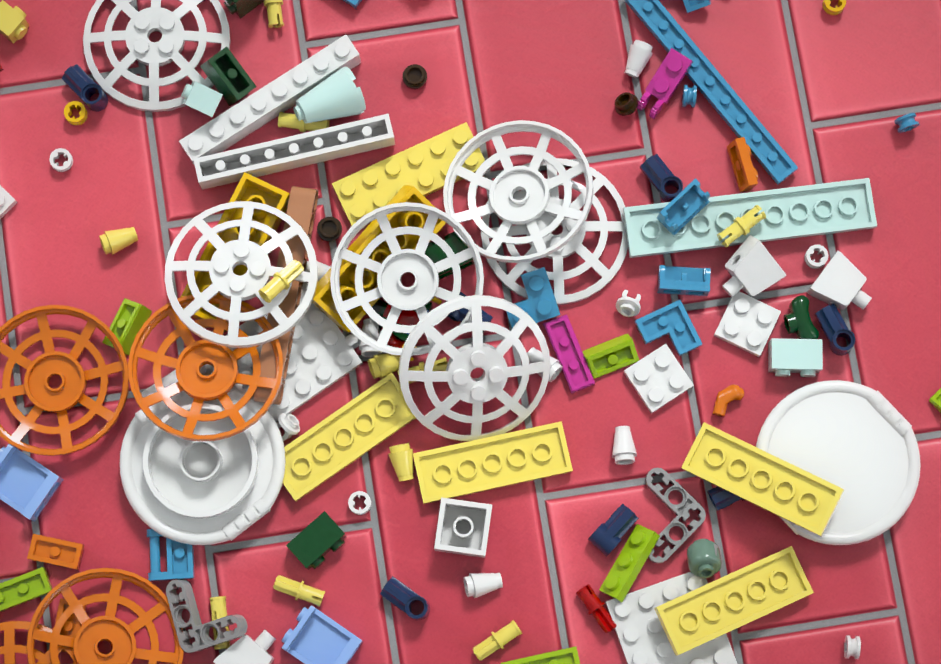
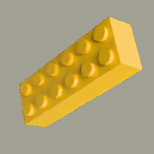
[181,172,290,332]
[312,185,446,333]

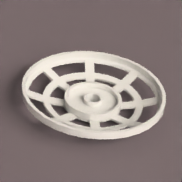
[83,0,231,112]
[443,120,594,263]
[481,158,628,305]
[165,201,318,348]
[330,202,484,356]
[398,295,550,441]

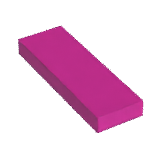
[543,314,595,394]

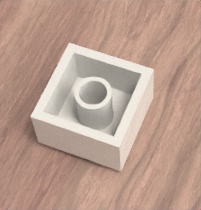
[434,497,492,558]

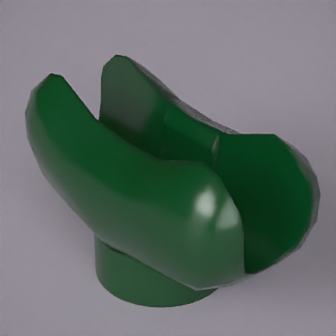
[783,295,819,339]

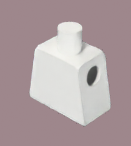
[722,235,786,297]
[807,251,872,311]
[213,629,276,664]

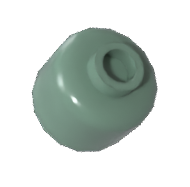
[687,539,722,578]

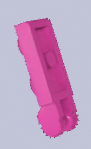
[637,48,693,119]

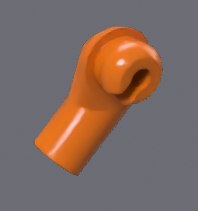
[712,384,744,417]

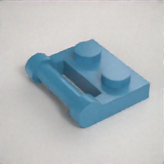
[146,529,195,581]

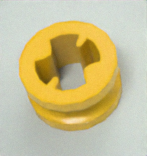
[823,0,846,15]
[64,101,88,125]

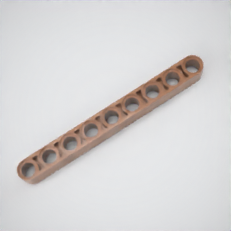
[254,186,318,405]

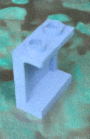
[0,444,64,522]
[281,605,363,664]

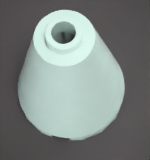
[293,66,366,123]

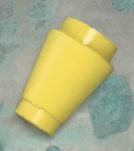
[99,227,138,255]
[368,353,401,379]
[388,443,414,481]

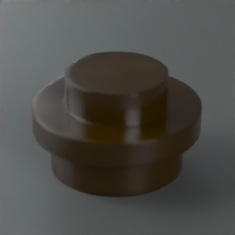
[403,64,427,89]
[615,92,639,116]
[317,217,342,242]

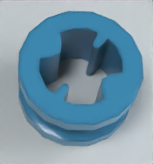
[682,85,697,108]
[894,113,920,133]

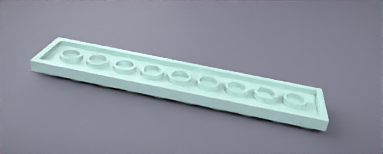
[623,178,877,258]

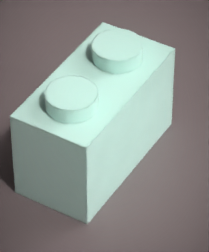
[181,81,223,117]
[768,338,823,377]

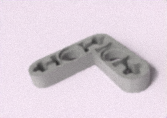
[645,468,706,564]
[166,579,248,653]

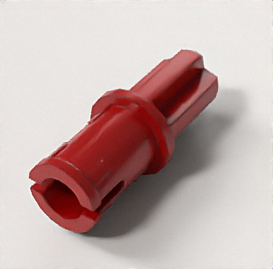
[576,584,617,633]

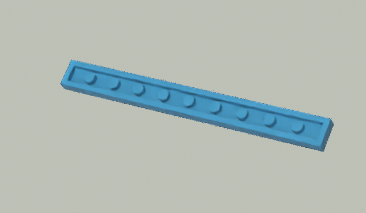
[624,0,798,185]

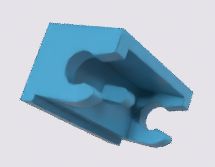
[657,178,710,236]
[657,265,711,296]

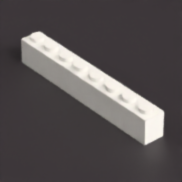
[179,35,361,166]
[193,114,395,190]

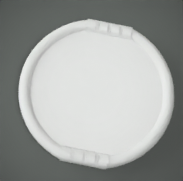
[756,380,921,545]
[119,386,286,545]

